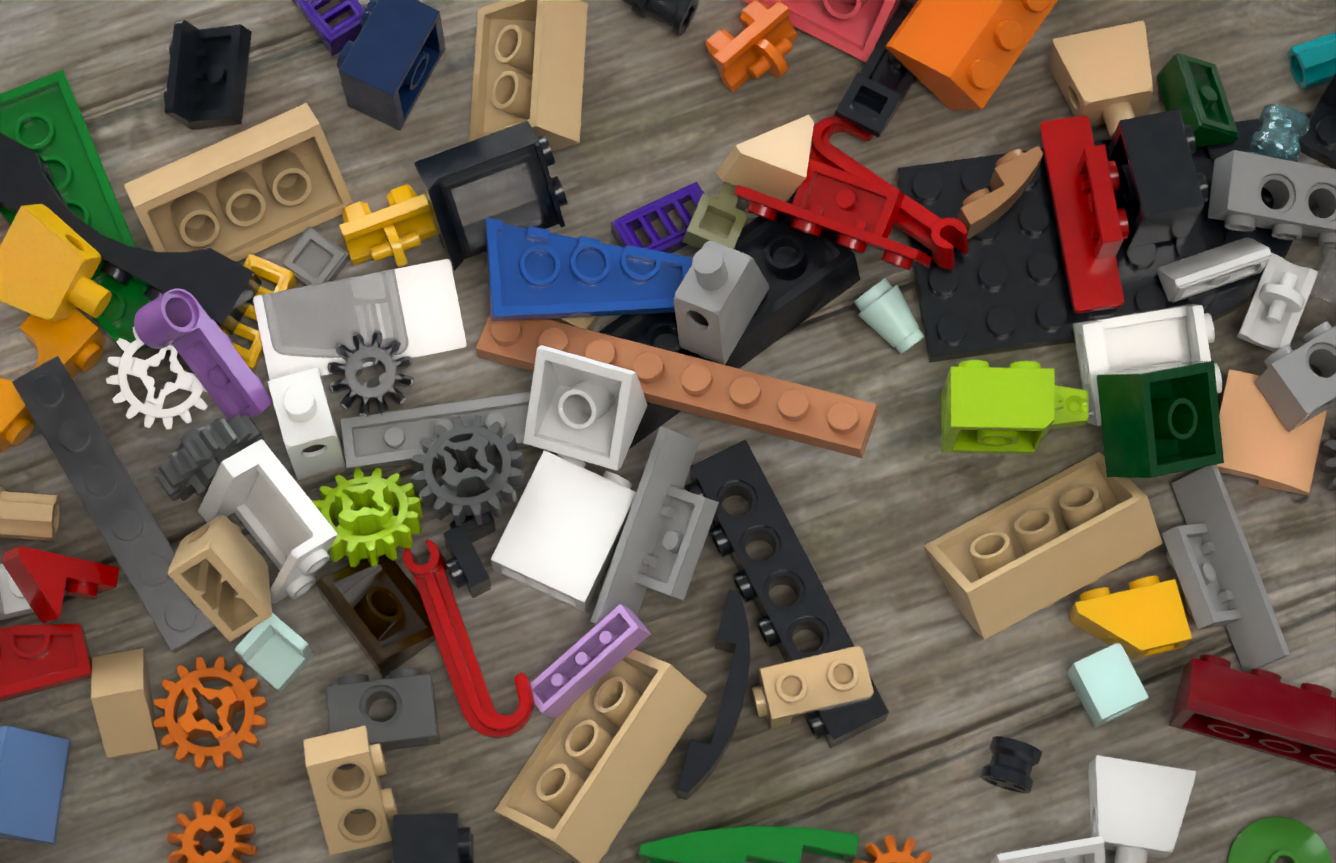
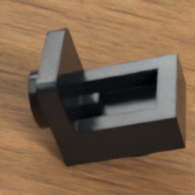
[444,511,496,598]

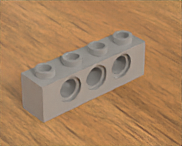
[1208,150,1336,249]
[1254,321,1336,432]

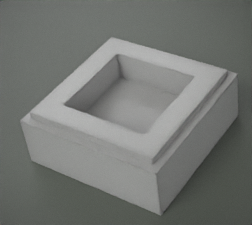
[279,226,350,286]

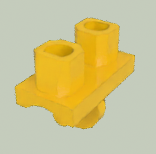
[339,184,438,268]

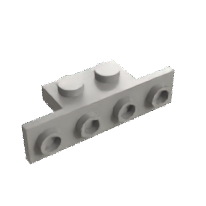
[590,426,719,625]
[1161,464,1290,673]

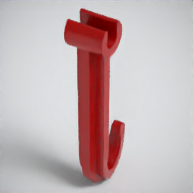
[809,116,968,269]
[403,539,535,739]

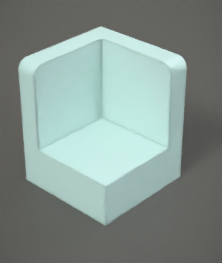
[235,613,314,693]
[1067,643,1149,728]

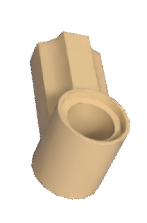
[0,487,61,542]

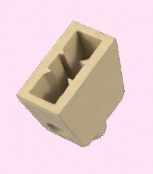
[1048,20,1153,140]
[167,515,272,642]

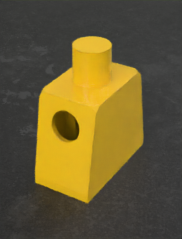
[0,204,112,321]

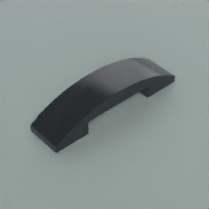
[834,0,918,138]
[677,589,750,800]

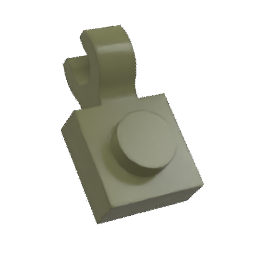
[682,182,749,249]

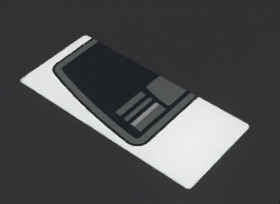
[253,259,467,381]

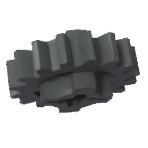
[156,414,264,501]
[412,415,525,526]

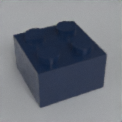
[337,0,446,131]

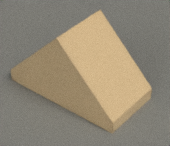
[716,115,814,202]
[91,648,160,760]

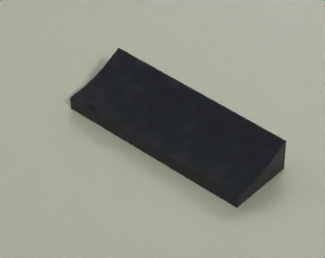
[599,192,861,449]

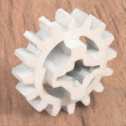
[106,327,208,430]

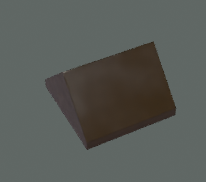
[315,554,436,679]

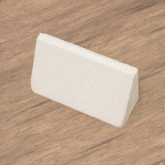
[1157,238,1272,302]

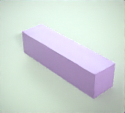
[530,604,651,719]

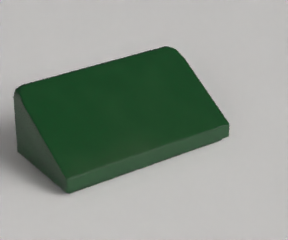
[1157,53,1239,147]

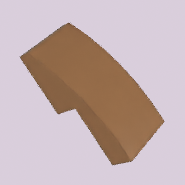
[957,146,1043,239]

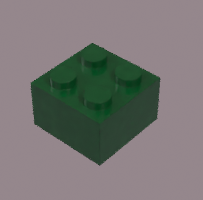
[1097,361,1224,478]

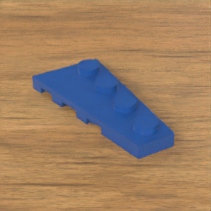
[484,218,692,321]

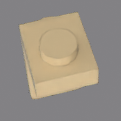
[751,646,873,729]

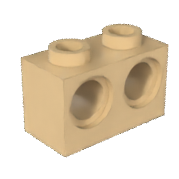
[303,725,398,856]

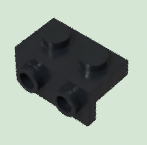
[164,20,252,130]

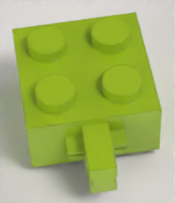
[941,360,1089,454]

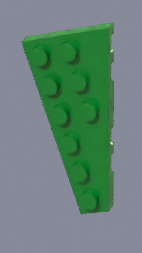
[0,69,151,353]

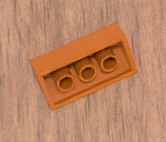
[885,0,1058,110]

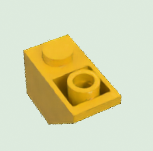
[1068,576,1192,660]

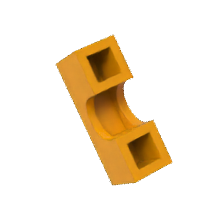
[0,309,107,453]

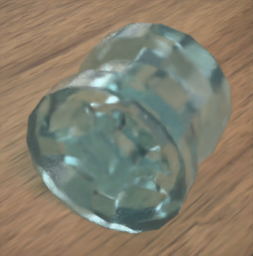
[1250,104,1311,162]

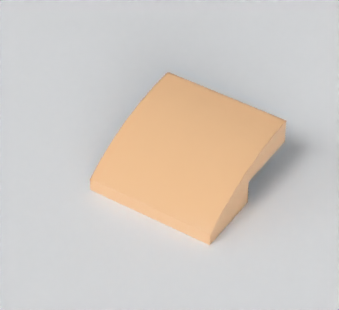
[1217,369,1327,496]

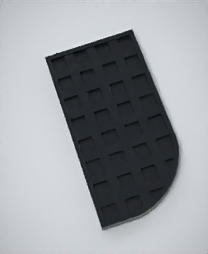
[896,115,1297,363]

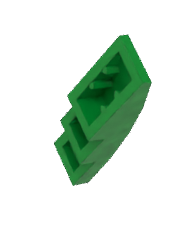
[639,826,860,863]

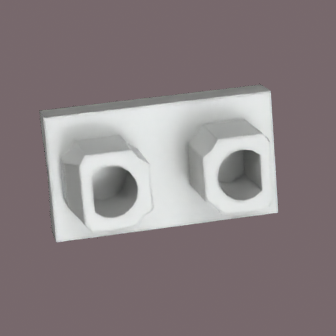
[1237,253,1319,352]

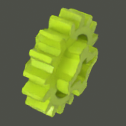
[312,468,423,567]

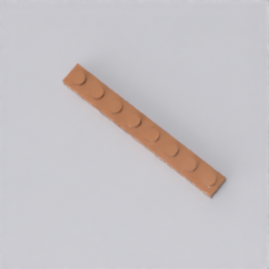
[475,312,878,458]

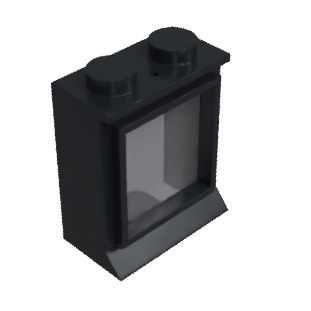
[414,120,567,271]

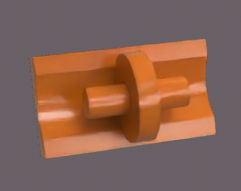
[705,0,798,92]

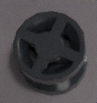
[980,736,1042,794]

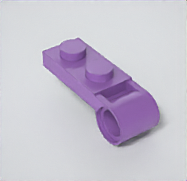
[134,288,273,420]

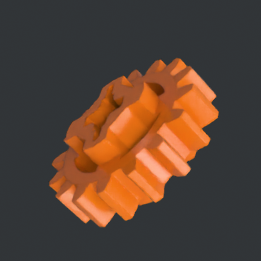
[153,656,268,771]

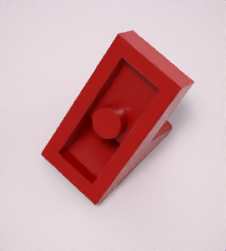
[2,546,119,623]

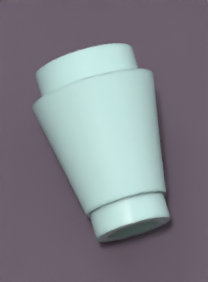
[854,278,925,354]

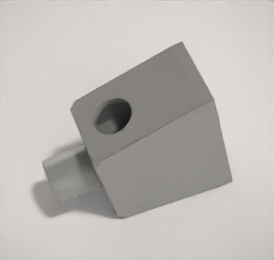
[674,241,769,365]

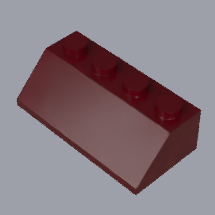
[1169,654,1336,773]

